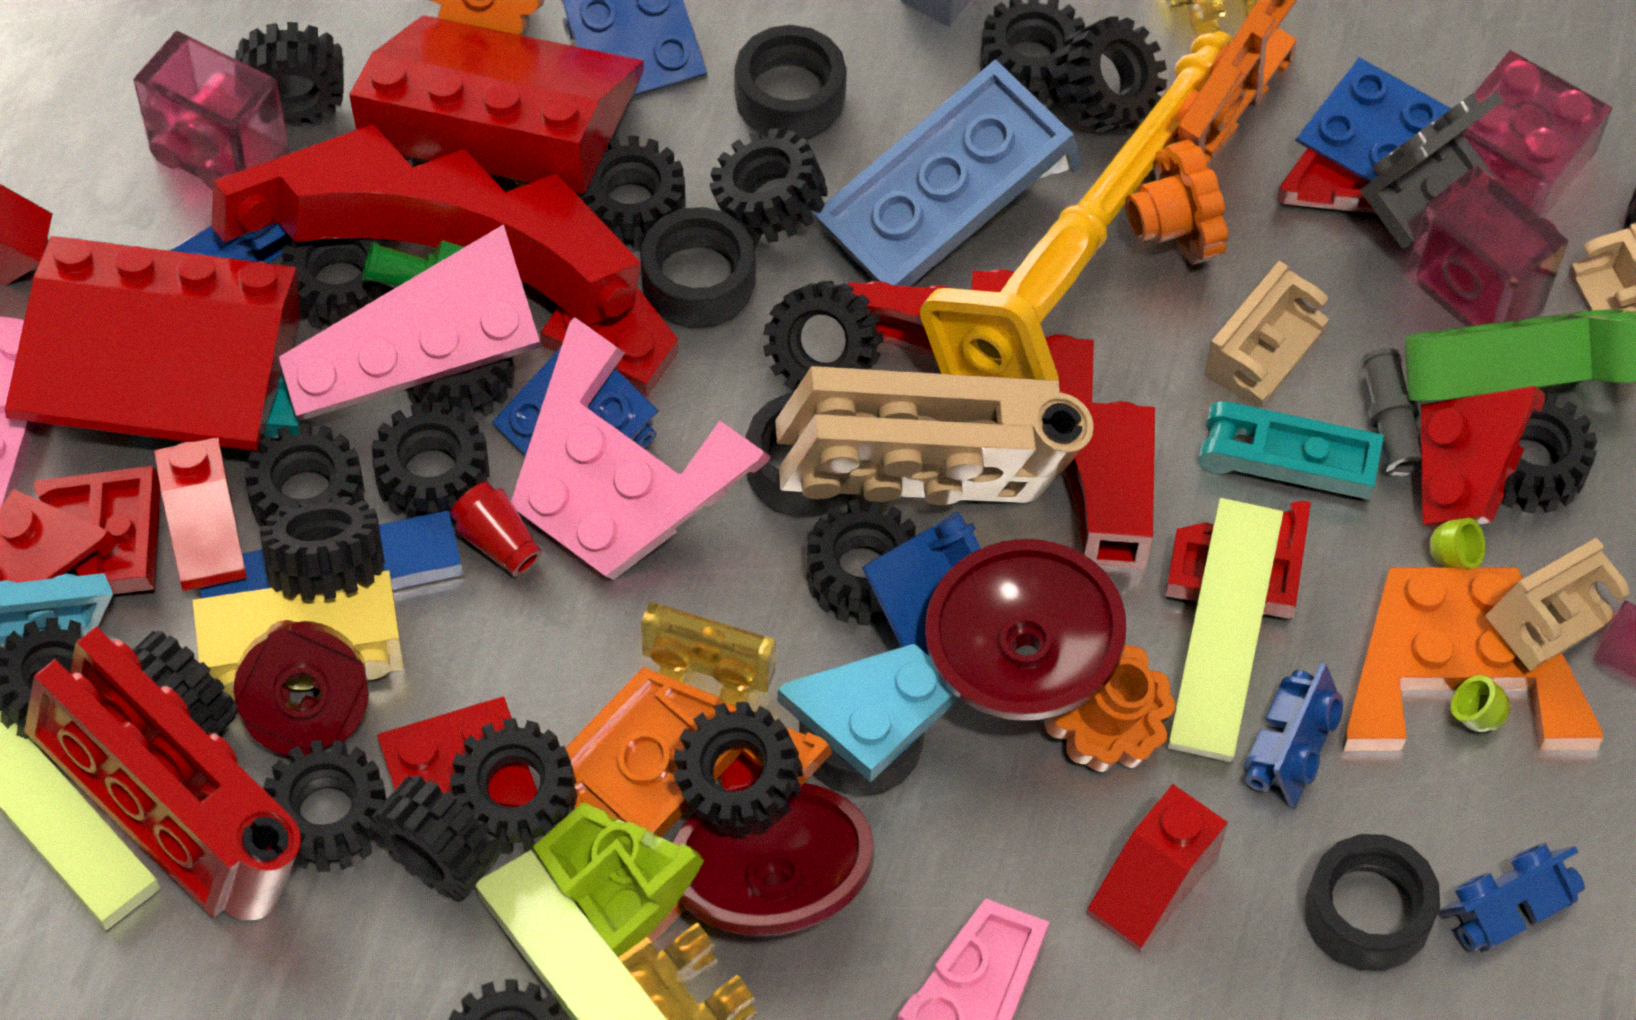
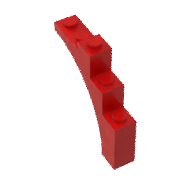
[848,269,1155,569]

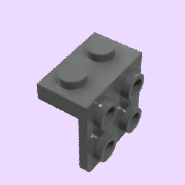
[1360,91,1503,249]

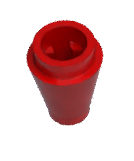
[450,481,542,577]

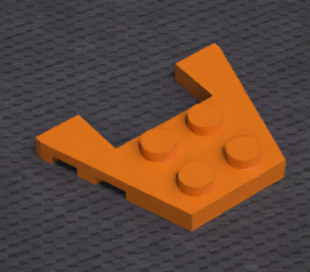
[1175,0,1297,165]
[1343,567,1603,751]
[566,667,833,944]

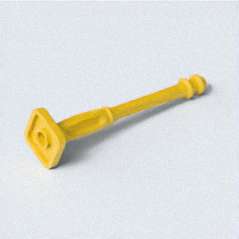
[920,32,1234,381]

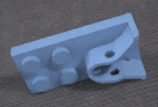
[814,59,1082,286]

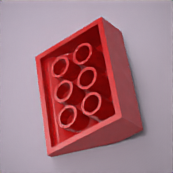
[349,15,644,194]
[5,236,300,451]

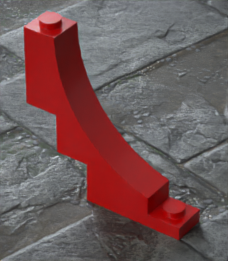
[211,124,641,326]

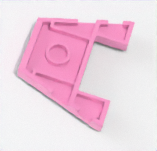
[511,317,771,580]

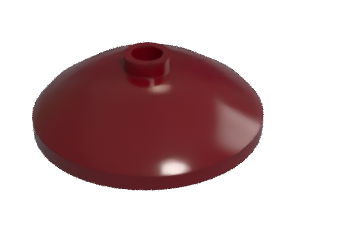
[925,539,1126,720]
[673,783,874,936]

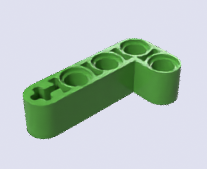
[1404,309,1636,401]

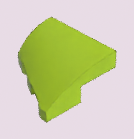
[533,802,704,959]

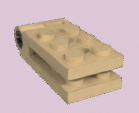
[775,366,1094,505]

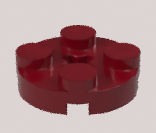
[233,620,369,755]

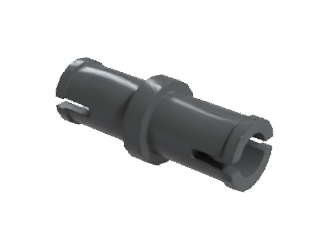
[1361,348,1422,476]

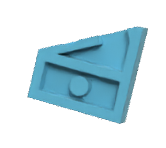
[0,573,113,648]
[777,644,960,782]

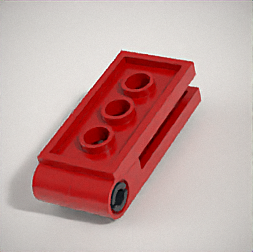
[24,626,301,920]

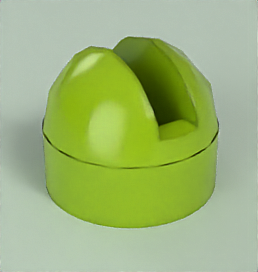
[1429,518,1486,569]
[1451,675,1510,733]

